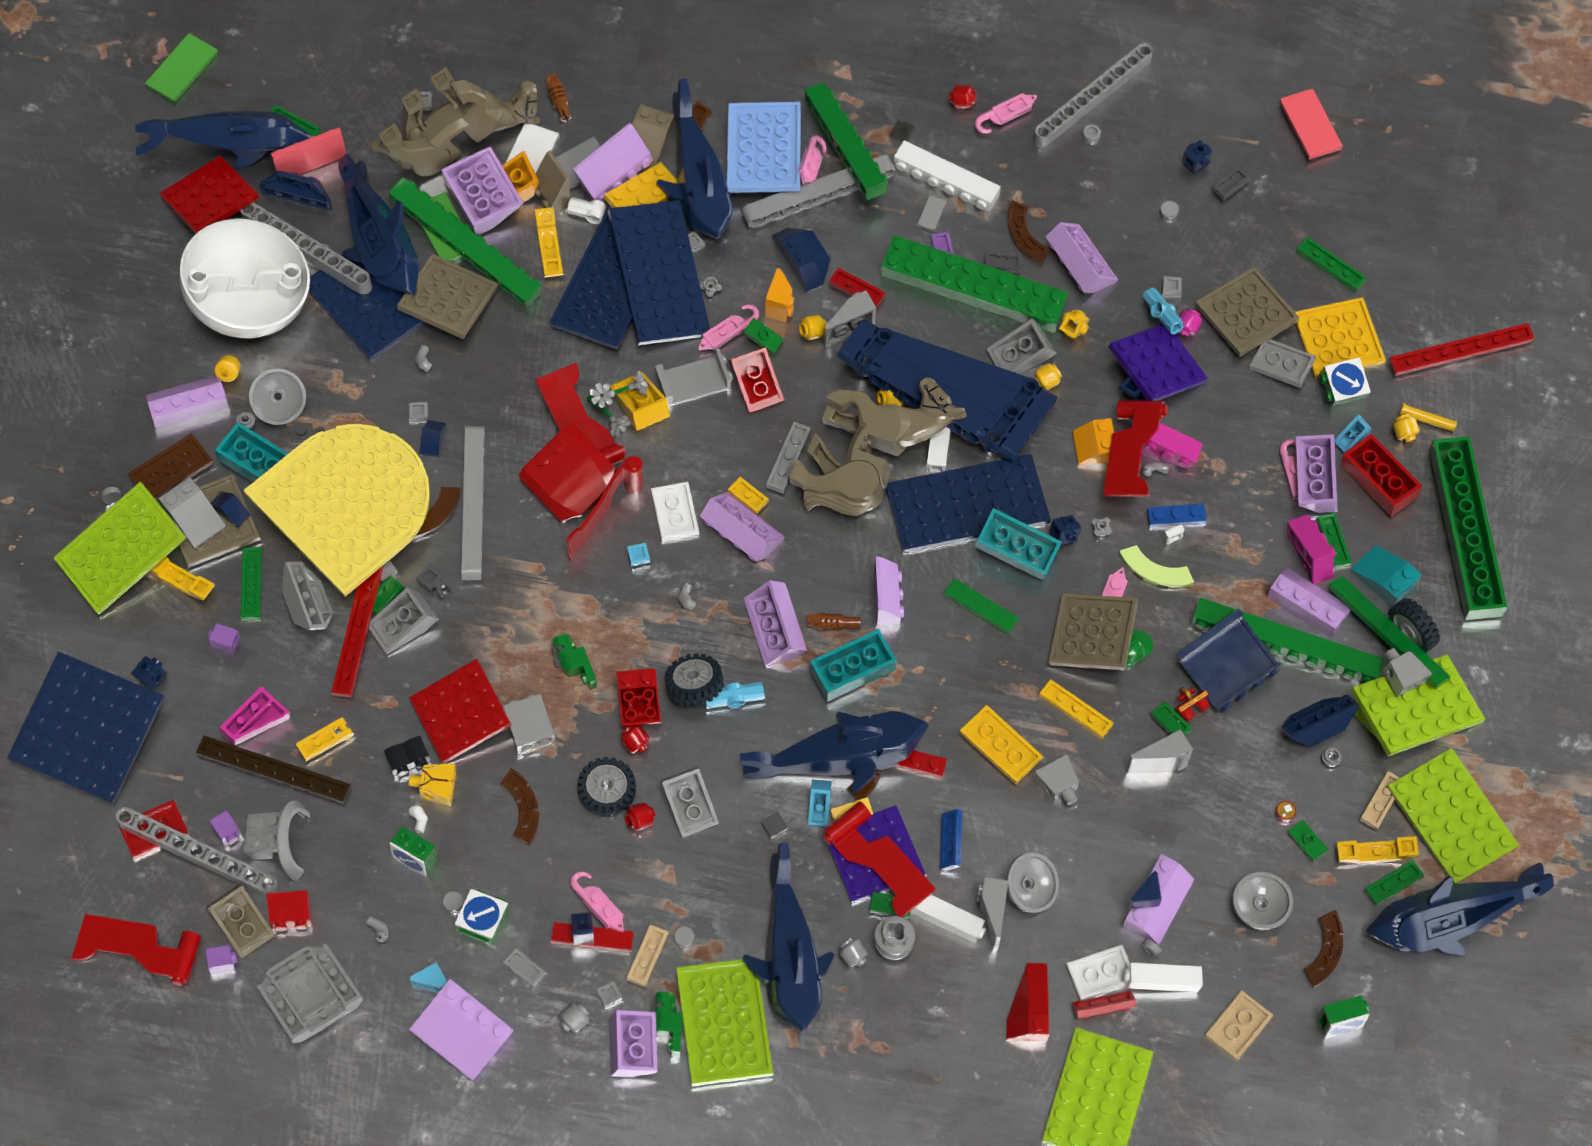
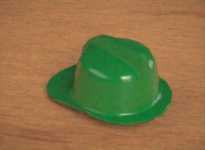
[1126,630,1153,667]

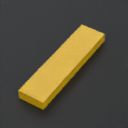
[1039,679,1114,739]

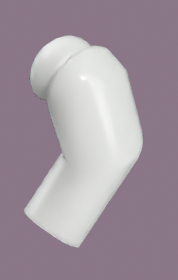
[409,805,428,834]

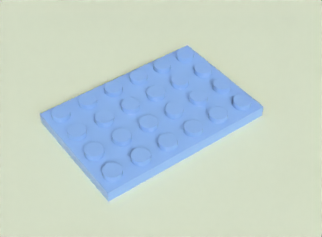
[727,102,801,193]

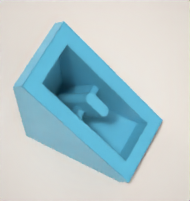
[1335,415,1371,453]
[410,963,447,993]

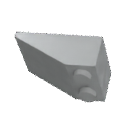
[824,291,876,347]
[987,319,1057,374]
[159,477,226,549]
[369,587,439,654]
[1126,729,1193,773]
[660,767,719,838]
[976,877,1008,950]

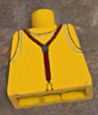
[409,763,456,806]

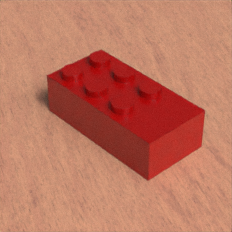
[1340,434,1422,517]

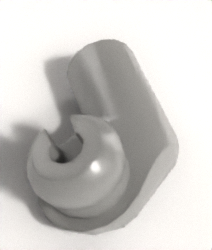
[415,345,432,371]
[1142,461,1170,476]
[678,583,696,610]
[366,916,389,942]

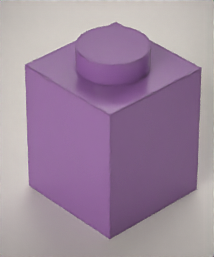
[208,623,240,655]
[210,810,241,846]
[206,945,237,974]

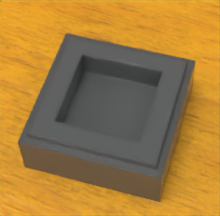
[761,812,788,839]

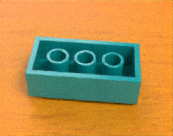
[215,422,288,482]
[974,508,1062,580]
[809,629,897,702]

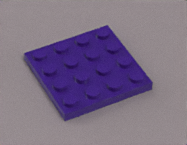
[1109,324,1208,401]
[823,805,926,904]

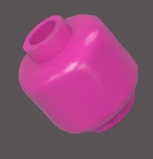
[1178,308,1202,337]

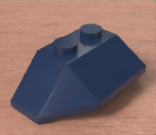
[260,171,332,212]
[772,228,830,293]
[1281,695,1359,746]

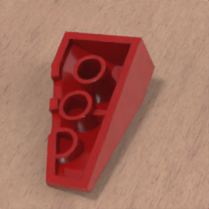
[1006,963,1049,1042]

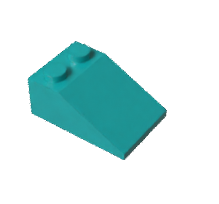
[1350,545,1422,607]

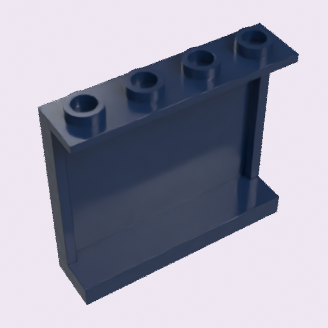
[1176,609,1281,712]

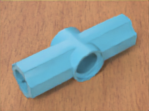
[1142,288,1184,334]
[706,682,765,709]

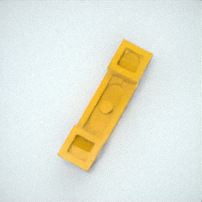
[535,207,563,277]
[150,557,215,600]
[1337,836,1419,864]

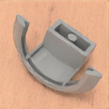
[243,800,310,881]

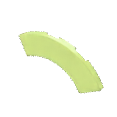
[1119,545,1194,588]

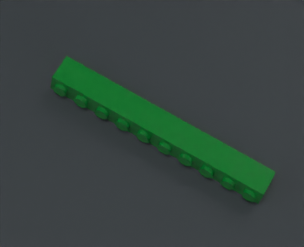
[388,177,542,309]
[1191,597,1385,684]

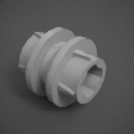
[874,916,915,960]

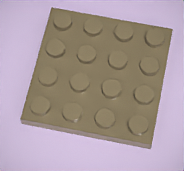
[397,254,498,339]
[1195,267,1300,357]
[179,474,261,568]
[1049,593,1138,671]

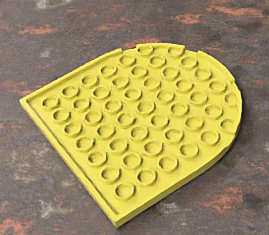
[243,424,430,597]

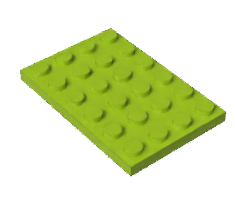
[54,482,187,615]
[1350,654,1485,757]
[1386,748,1519,884]
[676,957,773,1086]
[1042,1027,1154,1146]

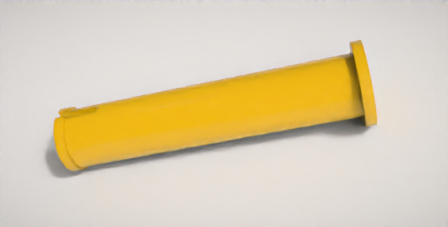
[1399,403,1457,432]

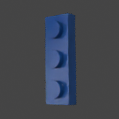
[1147,504,1207,528]
[940,809,962,871]

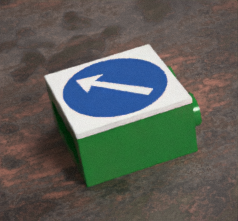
[1319,357,1371,407]
[389,826,438,877]
[455,889,509,945]
[1317,995,1369,1039]

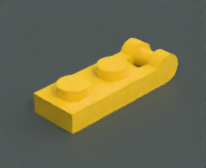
[296,718,354,762]

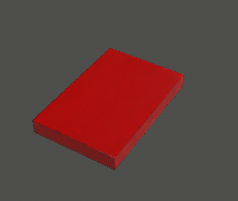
[119,800,189,860]

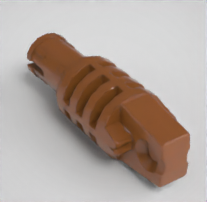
[546,74,572,122]
[807,613,861,631]

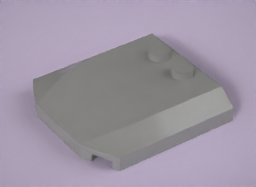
[257,944,363,1043]

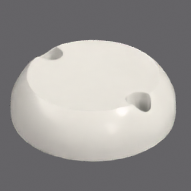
[179,219,310,339]

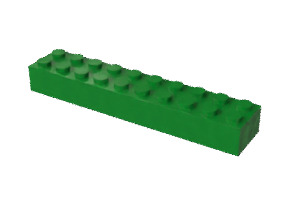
[881,235,1068,333]
[1429,436,1507,620]

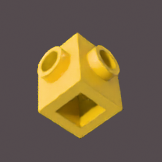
[1059,310,1090,338]

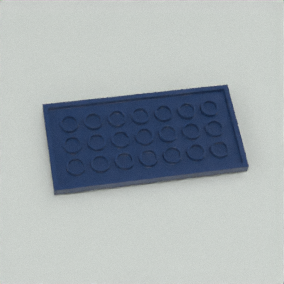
[608,200,710,345]
[549,205,632,350]
[886,454,1051,553]

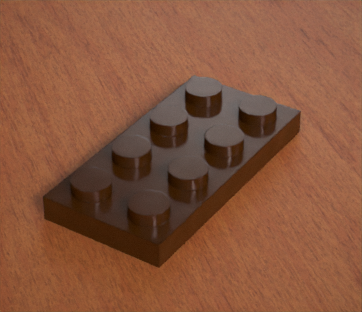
[128,433,214,500]

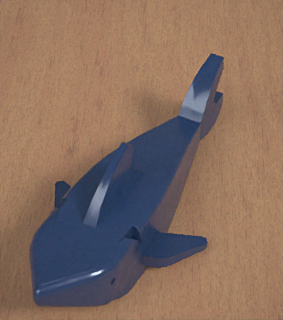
[656,79,733,239]
[135,111,312,170]
[338,154,419,295]
[740,711,929,793]
[742,843,834,1033]
[1367,862,1554,956]

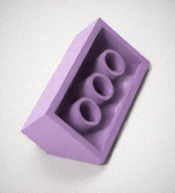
[1046,222,1118,293]
[146,376,229,429]
[1296,434,1338,513]
[700,492,785,562]
[1267,568,1351,638]
[743,580,807,667]
[1123,854,1194,946]

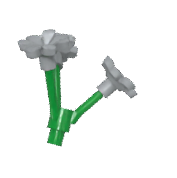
[587,370,648,436]

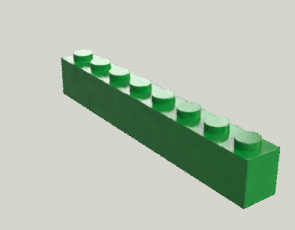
[804,82,888,200]

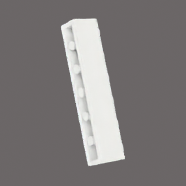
[893,140,1001,212]

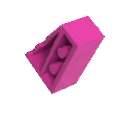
[1142,423,1203,469]
[1287,514,1336,585]
[219,686,290,746]

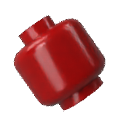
[949,85,976,109]
[621,725,649,754]
[624,802,655,831]

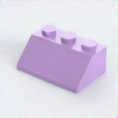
[874,556,904,625]
[609,1010,657,1077]

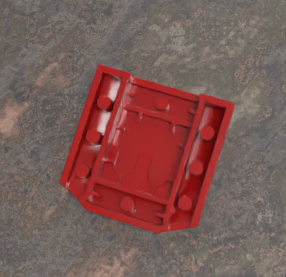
[518,423,617,523]

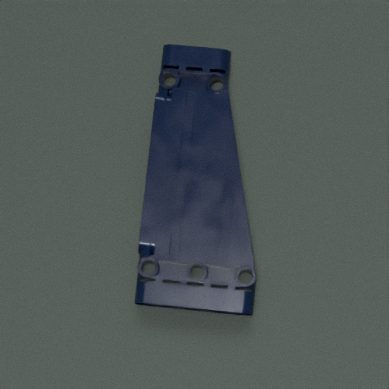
[836,319,1058,462]

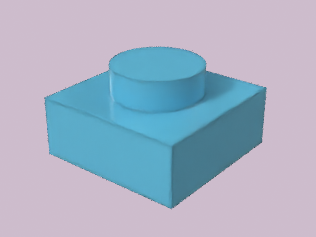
[627,543,650,567]

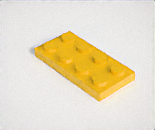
[604,162,677,208]
[959,705,1044,785]

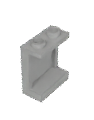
[503,694,555,754]

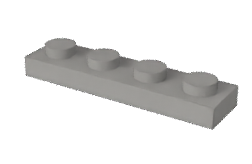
[766,422,811,494]

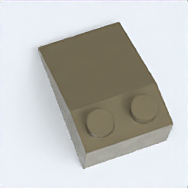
[632,104,675,168]
[534,150,570,215]
[206,884,276,958]

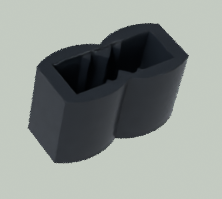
[384,736,430,776]

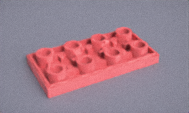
[1279,88,1343,160]
[271,128,347,175]

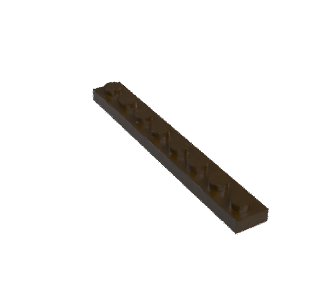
[196,735,351,804]

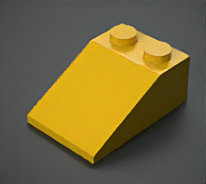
[610,372,670,431]

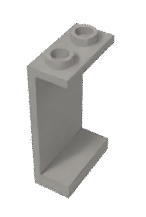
[655,348,733,406]

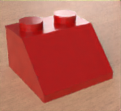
[267,890,312,931]

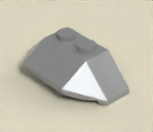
[282,561,333,630]

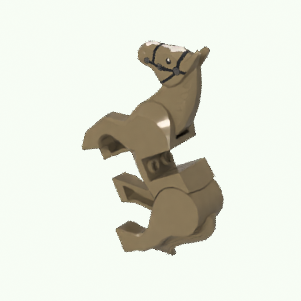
[370,67,541,176]
[789,377,967,516]

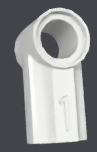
[567,197,607,224]

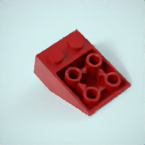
[617,668,661,727]

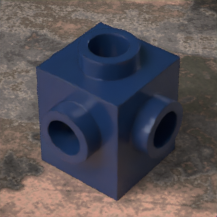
[1182,140,1212,173]
[1049,515,1081,545]
[131,655,167,690]

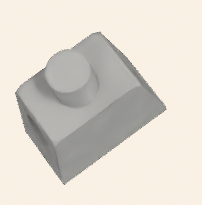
[1383,648,1432,697]
[1033,754,1079,805]

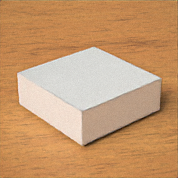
[1163,524,1185,545]

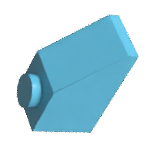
[808,779,832,827]

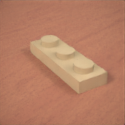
[1360,771,1400,830]
[627,925,669,988]

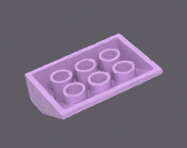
[573,123,653,203]
[441,146,523,235]
[409,979,514,1081]

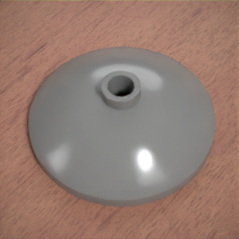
[249,368,306,425]
[1006,853,1059,913]
[1233,872,1293,930]

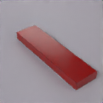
[551,922,634,953]

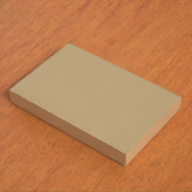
[1204,990,1274,1062]

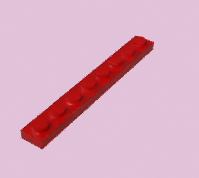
[1389,323,1535,376]
[331,565,384,698]

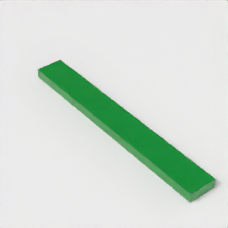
[1328,576,1451,689]

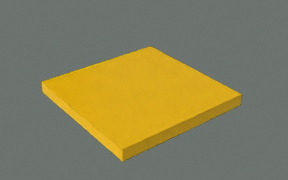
[1295,297,1386,379]

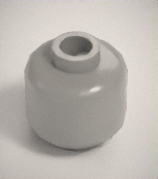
[839,937,869,967]
[560,1002,590,1032]

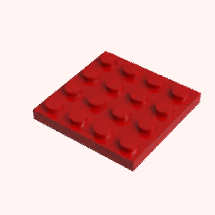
[159,156,259,234]
[409,659,512,764]

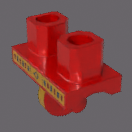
[1174,687,1210,721]

